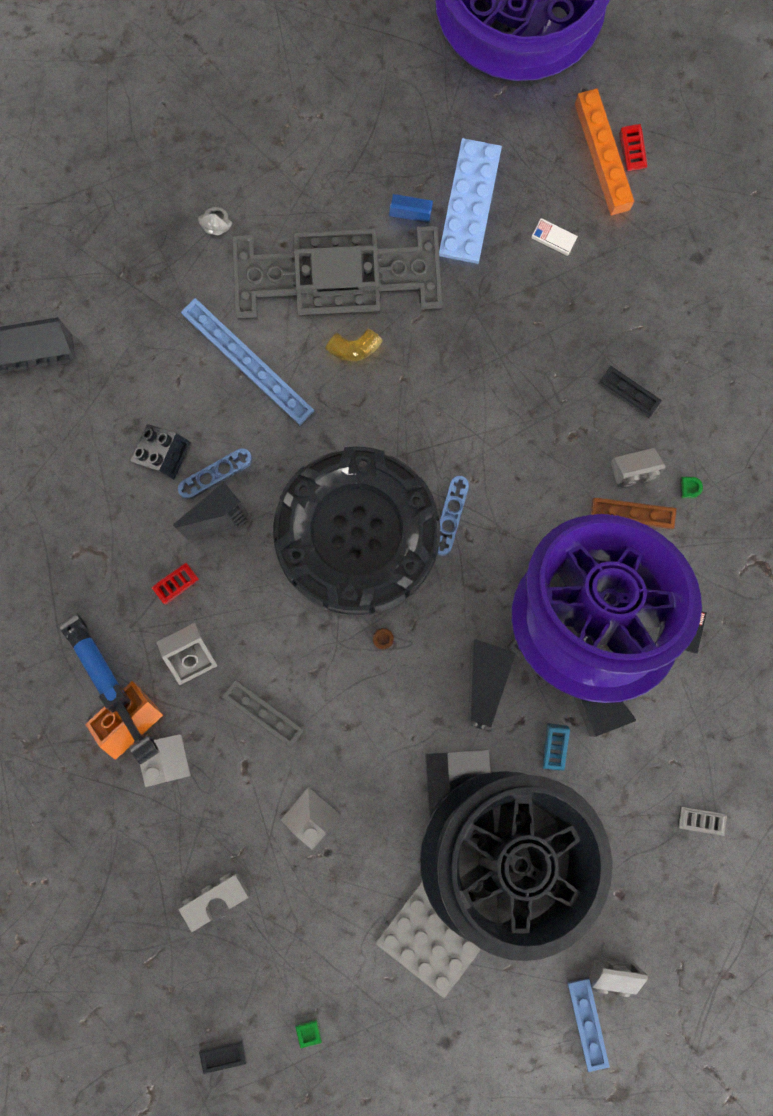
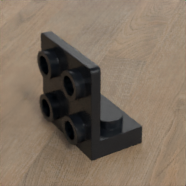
[131,424,191,480]

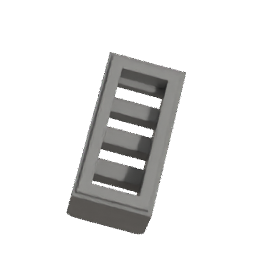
[678,807,727,836]

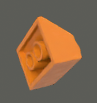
[85,681,163,760]

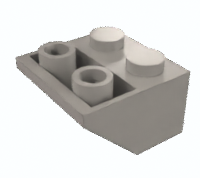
[611,448,665,487]

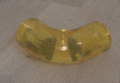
[325,329,383,361]

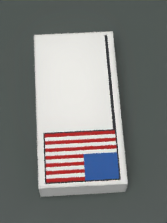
[532,218,578,256]

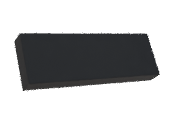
[598,366,662,418]

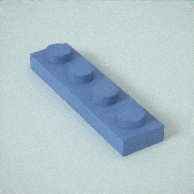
[567,978,610,1072]

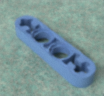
[178,448,252,499]
[438,476,469,556]

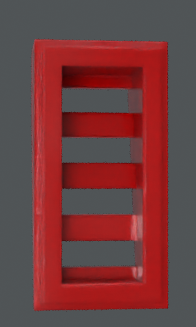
[619,124,648,172]
[151,563,199,605]

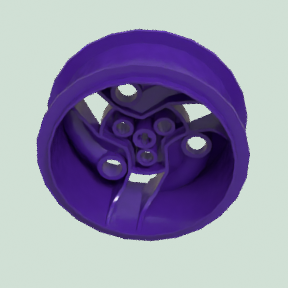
[435,0,610,81]

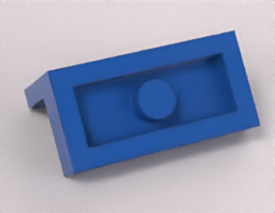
[389,194,433,223]

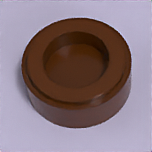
[373,628,394,650]

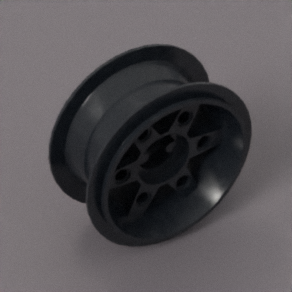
[420,771,613,961]

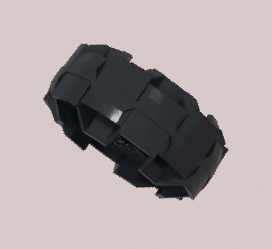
[273,446,440,616]

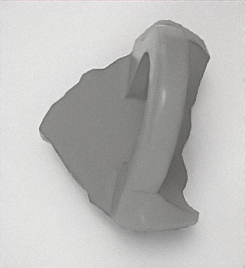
[198,207,232,235]

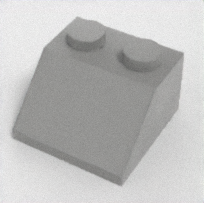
[157,623,217,685]
[140,734,191,787]

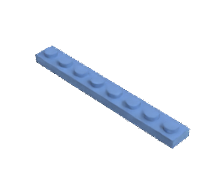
[181,298,314,426]

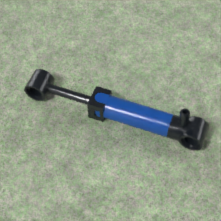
[58,613,160,765]

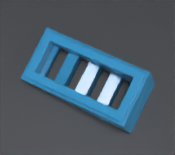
[543,723,570,771]

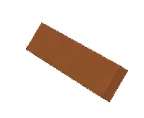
[591,497,677,530]

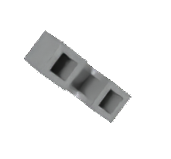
[178,873,250,932]

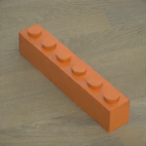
[575,88,634,216]

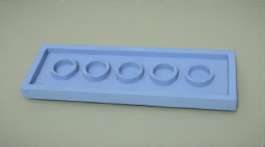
[439,138,502,264]

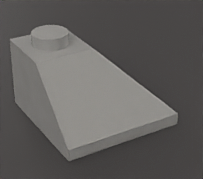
[281,787,341,850]

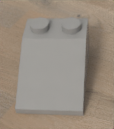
[590,958,648,997]

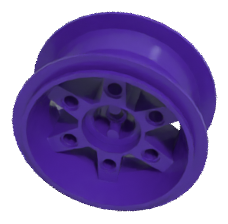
[511,514,702,703]

